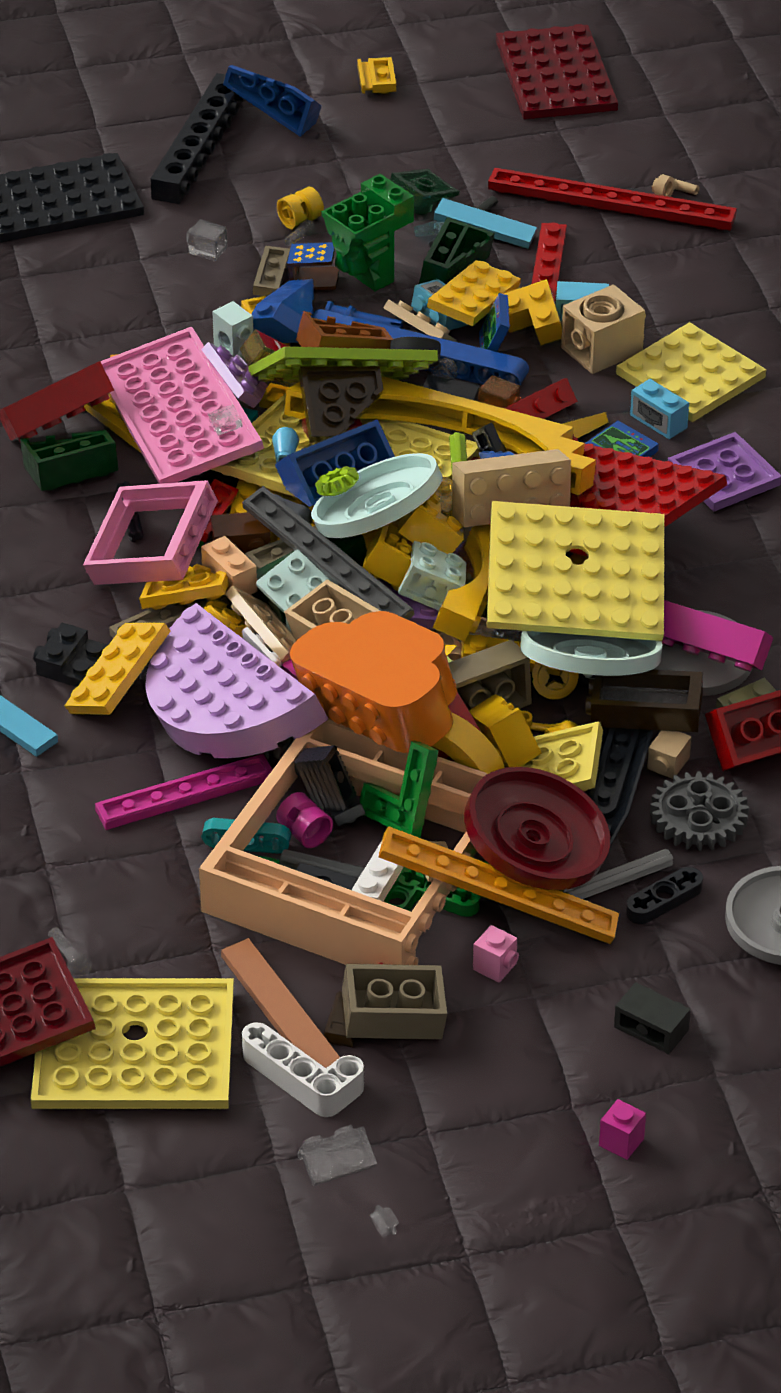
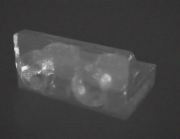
[297,1125,377,1186]

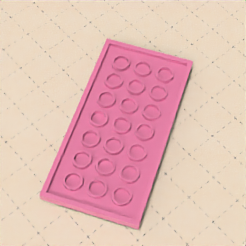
[100,327,264,484]

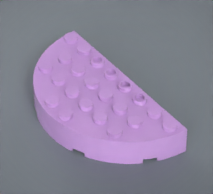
[146,603,328,758]

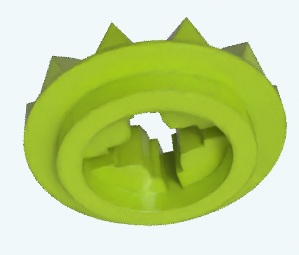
[315,466,359,496]

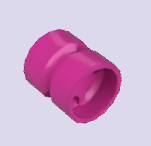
[276,792,333,848]

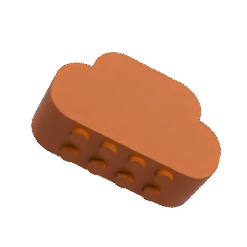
[290,611,457,753]

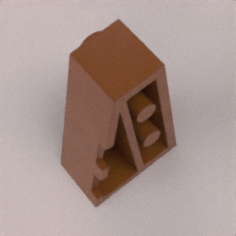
[296,311,393,349]

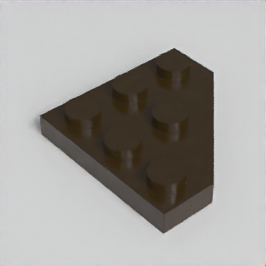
[298,366,384,442]

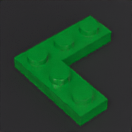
[360,741,439,838]

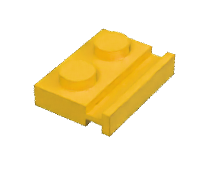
[357,57,396,94]

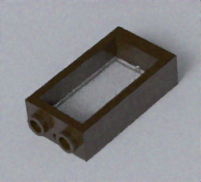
[586,669,703,733]

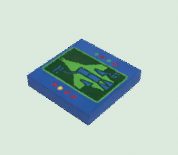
[479,293,510,352]
[585,420,659,457]

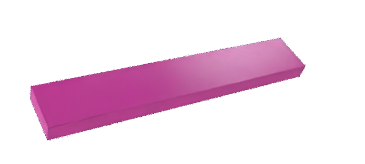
[95,754,273,830]

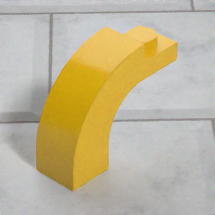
[433,712,505,774]

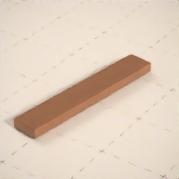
[221,938,340,1068]

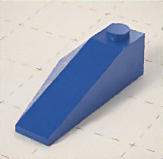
[251,279,314,345]

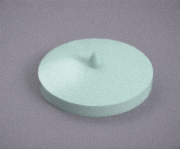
[311,453,443,538]
[520,631,663,678]

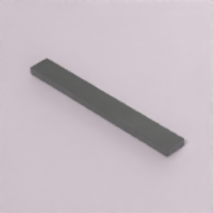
[242,486,415,620]

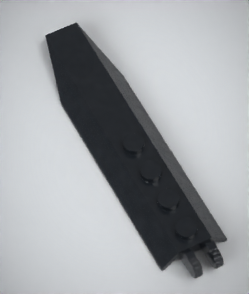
[584,693,663,847]

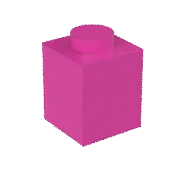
[599,1099,646,1160]

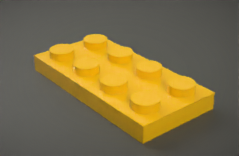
[427,260,521,326]
[64,623,171,715]

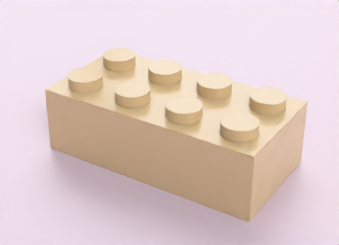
[452,449,571,527]
[284,579,380,640]

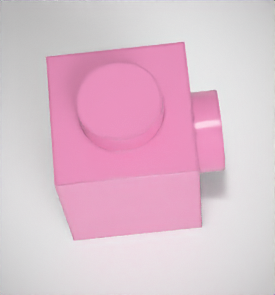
[473,925,519,983]

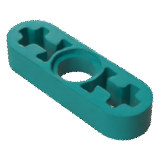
[201,818,291,854]

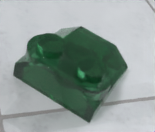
[390,169,460,215]

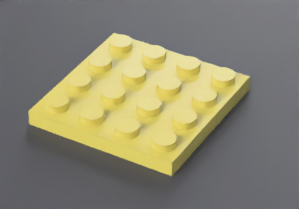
[616,322,766,422]

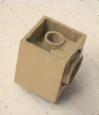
[561,284,646,374]

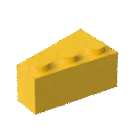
[469,694,542,767]

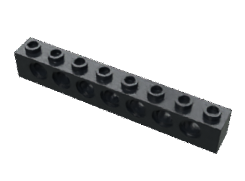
[150,73,246,204]

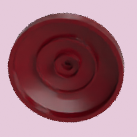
[464,767,611,890]

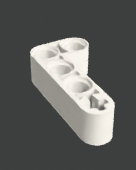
[242,1022,364,1117]

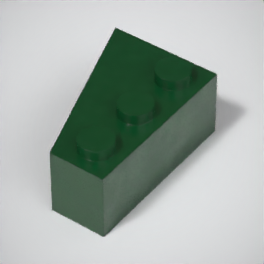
[419,217,495,284]
[20,430,119,491]

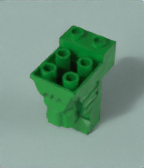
[321,173,414,291]

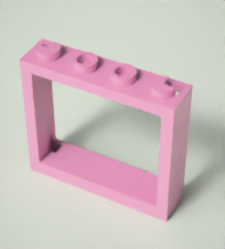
[83,480,218,585]

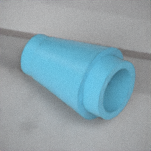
[272,427,299,463]

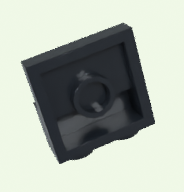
[33,622,108,687]

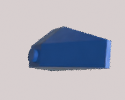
[223,65,322,137]

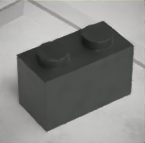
[614,982,691,1054]

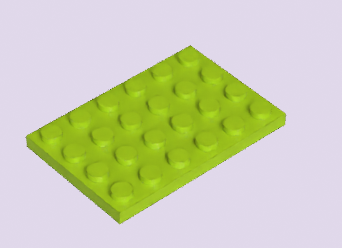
[248,347,438,382]

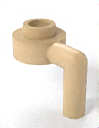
[652,174,699,197]

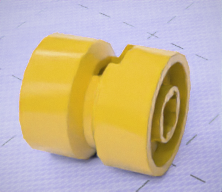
[277,186,324,229]

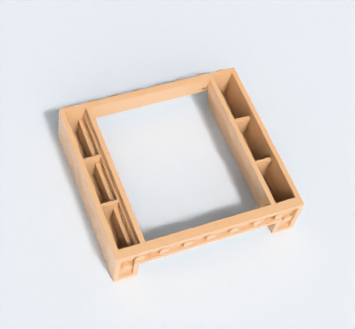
[199,719,488,965]

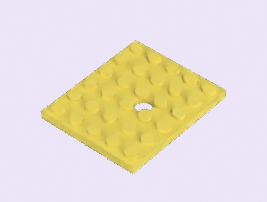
[487,501,665,641]
[31,978,234,1109]

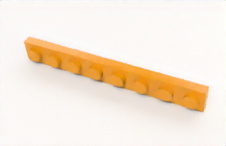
[378,826,619,944]

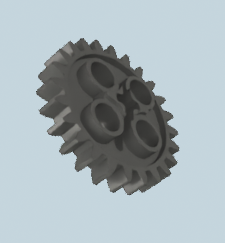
[650,771,749,851]

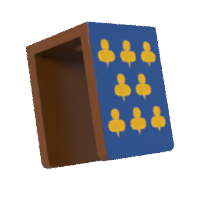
[287,242,340,290]

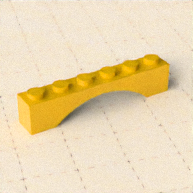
[433,524,490,642]

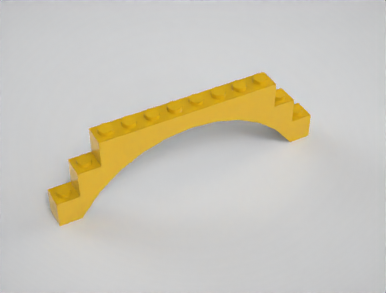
[284,376,596,495]

